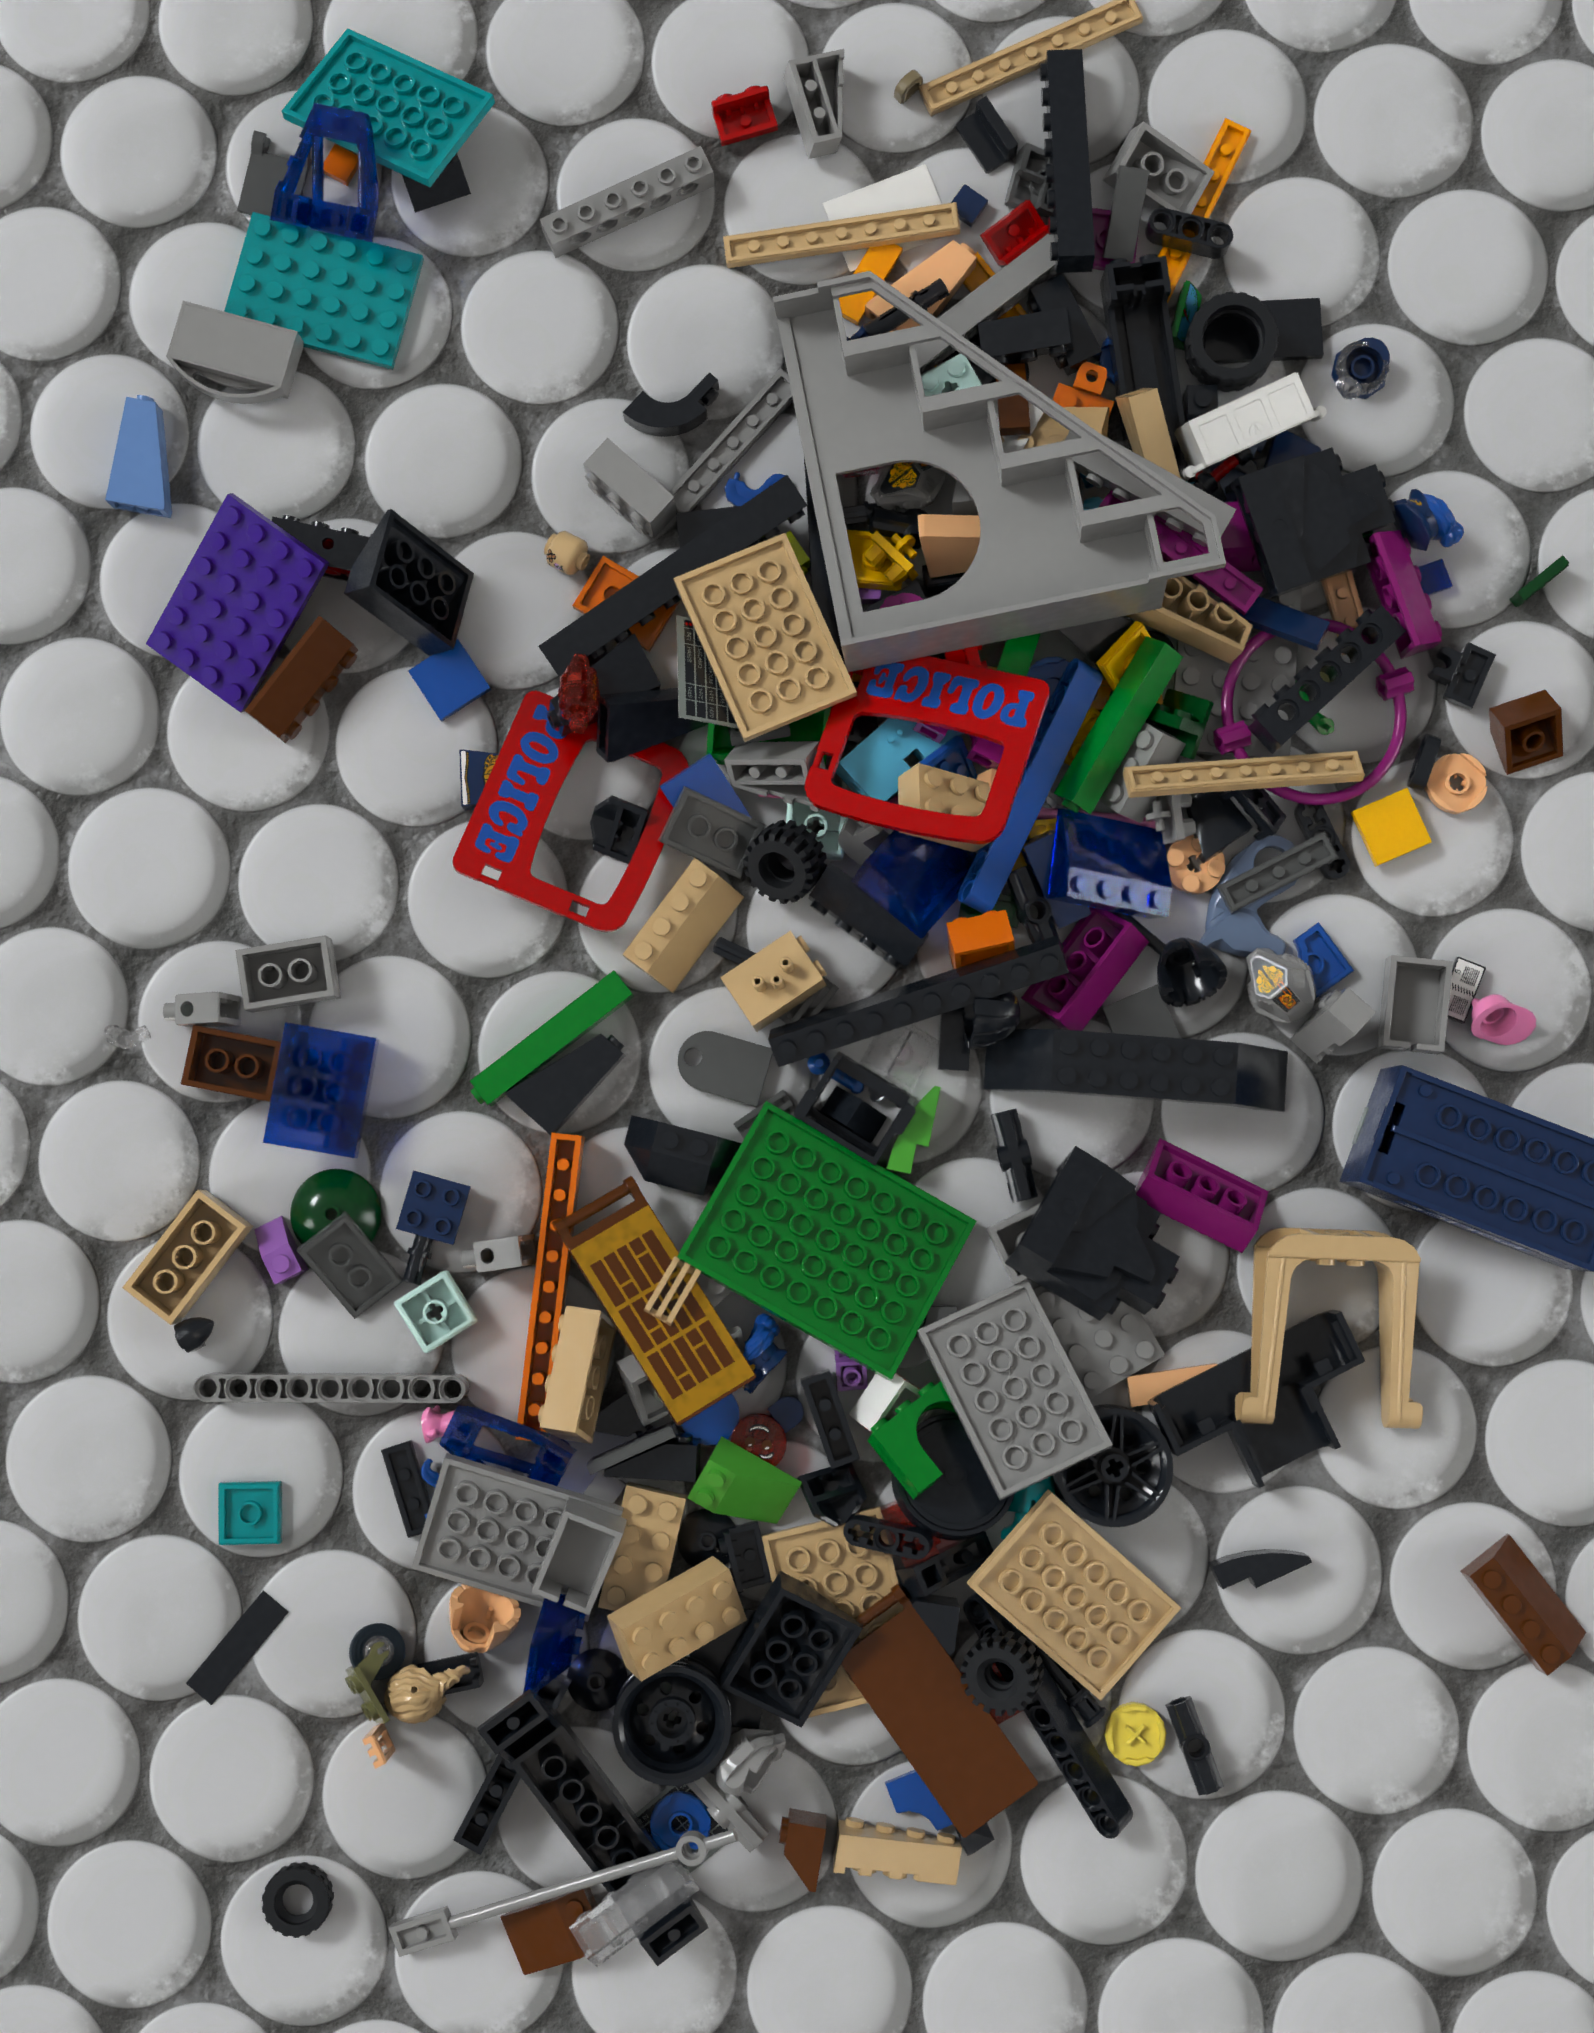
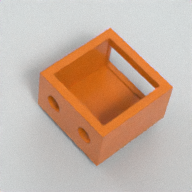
[946,910,1015,969]

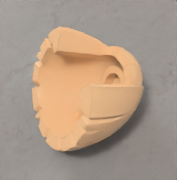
[449,1584,521,1653]

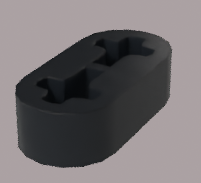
[1407,734,1441,791]

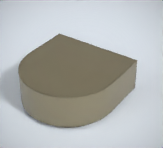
[894,70,923,104]

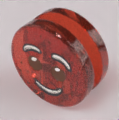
[730,1413,787,1466]

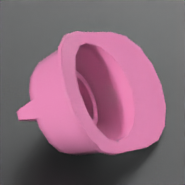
[1471,994,1536,1045]

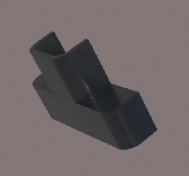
[1147,1310,1365,1488]

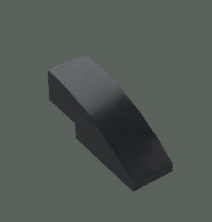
[1208,1549,1312,1589]

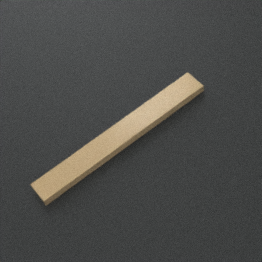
[919,0,1143,116]
[723,202,960,268]
[1123,751,1365,798]

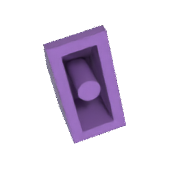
[254,1216,309,1284]

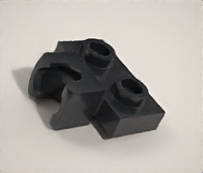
[1427,642,1496,710]

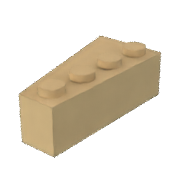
[1126,561,1253,664]
[833,1817,962,1885]

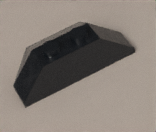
[624,1115,742,1196]

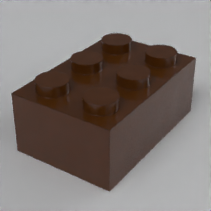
[181,1025,290,1103]

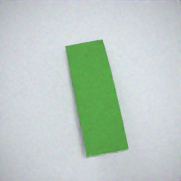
[886,1086,941,1174]

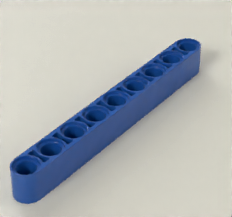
[958,658,1103,913]

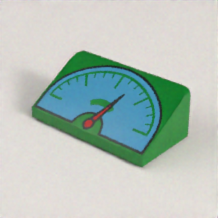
[1171,280,1202,351]

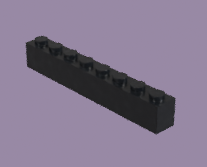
[1040,49,1095,273]

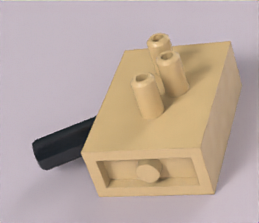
[713,931,827,1032]

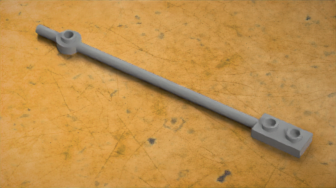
[388,1829,738,1957]

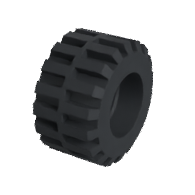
[743,820,827,904]

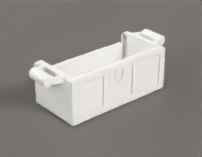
[1174,372,1327,481]

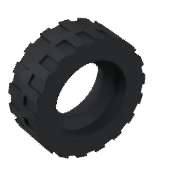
[262,1862,334,1938]

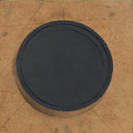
[891,1413,1015,1541]

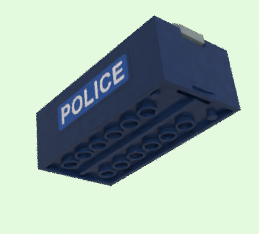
[1339,1065,1594,1272]

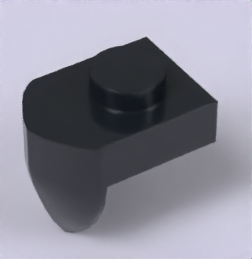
[174,1317,214,1353]

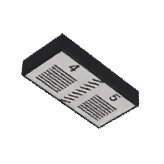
[1448,957,1486,1024]

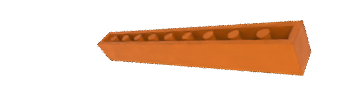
[515,1132,585,1443]

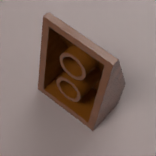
[500,1887,610,1975]

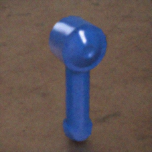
[807,1053,865,1094]

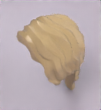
[384,1665,471,1724]

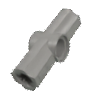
[686,1770,769,1852]

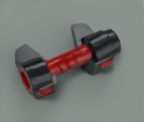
[1192,448,1257,502]

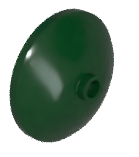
[290,1169,382,1244]

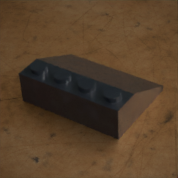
[344,509,474,656]
[720,1571,863,1728]

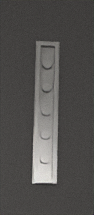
[669,368,793,513]

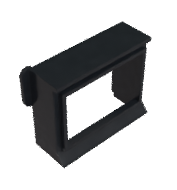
[794,1051,916,1165]

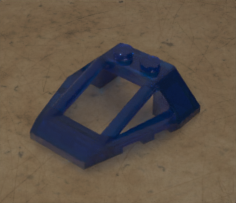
[270,103,379,242]
[439,1406,577,1486]

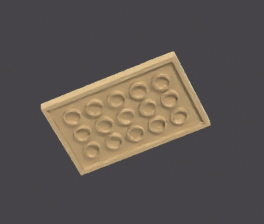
[673,533,857,742]
[966,1489,1181,1701]
[761,1506,904,1718]

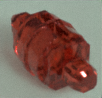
[558,654,600,734]

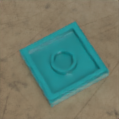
[218,1481,282,1545]

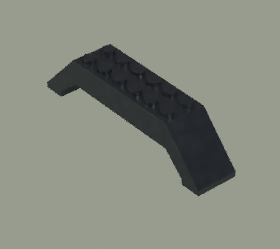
[983,1029,1288,1112]
[477,1689,709,1966]

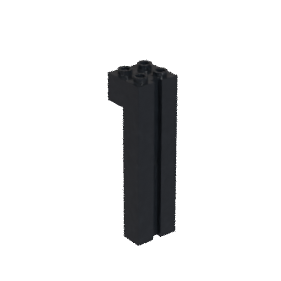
[1100,254,1192,483]

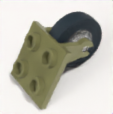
[345,1623,406,1724]

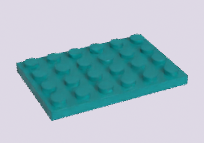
[281,28,495,187]
[224,212,424,370]

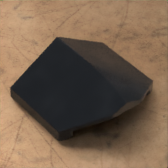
[590,795,649,864]
[797,1462,867,1527]

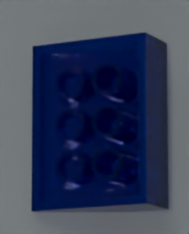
[1047,808,1172,919]
[851,830,976,940]
[263,1022,379,1159]

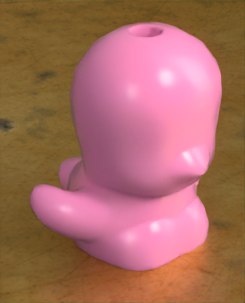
[421,1405,473,1443]

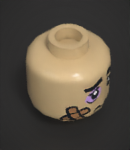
[544,531,590,575]

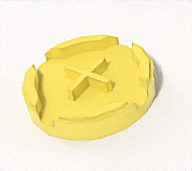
[1104,1702,1167,1766]

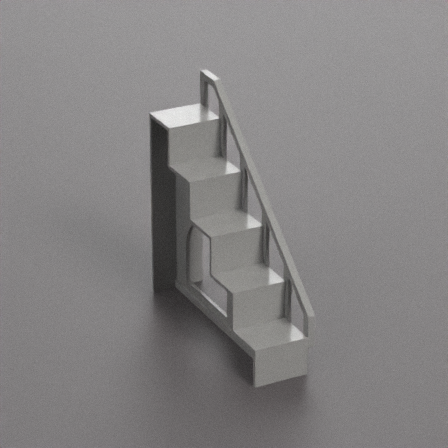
[773,271,1226,672]

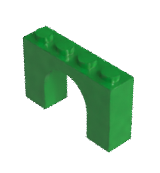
[867,1381,957,1500]

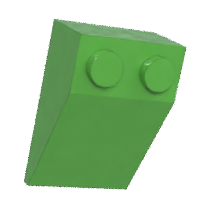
[687,1436,802,1524]

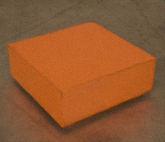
[320,144,362,186]

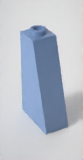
[105,395,172,518]

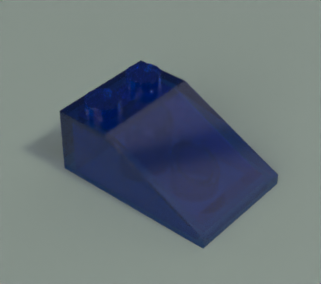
[523,1594,586,1694]

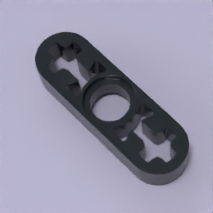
[1294,803,1350,880]
[843,1515,933,1560]

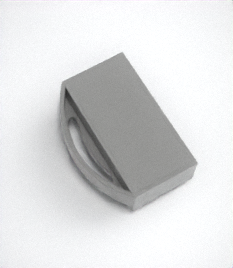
[166,301,304,404]

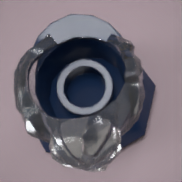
[1331,337,1390,400]

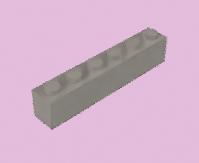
[1064,431,1236,547]

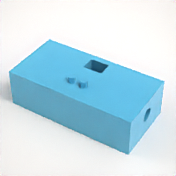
[836,718,964,802]

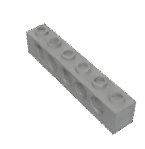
[540,146,715,258]

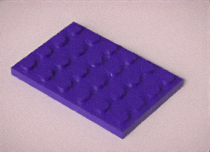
[146,493,330,713]

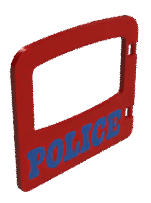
[805,656,1050,845]
[452,690,689,933]

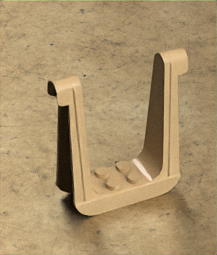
[1235,1227,1423,1429]

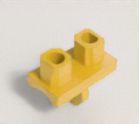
[864,531,919,587]

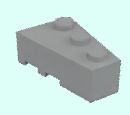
[783,49,844,159]
[1100,720,1186,823]
[724,741,826,812]
[1290,987,1376,1064]

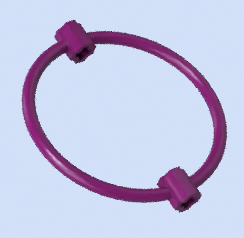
[1213,617,1415,805]

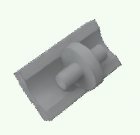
[1145,794,1196,844]

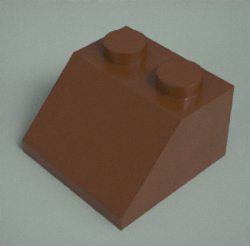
[1489,690,1563,775]
[779,1808,826,1892]

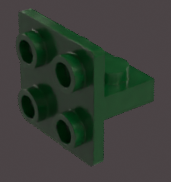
[1147,689,1214,760]

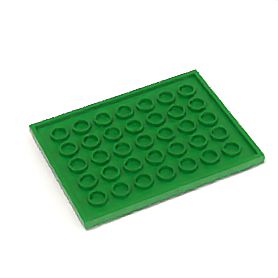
[677,1101,977,1381]

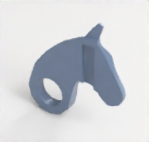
[1199,835,1297,958]

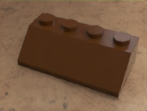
[244,615,358,743]
[1460,1533,1586,1676]

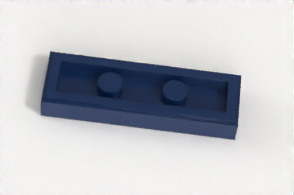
[1235,596,1330,651]

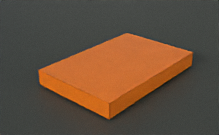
[572,556,680,652]

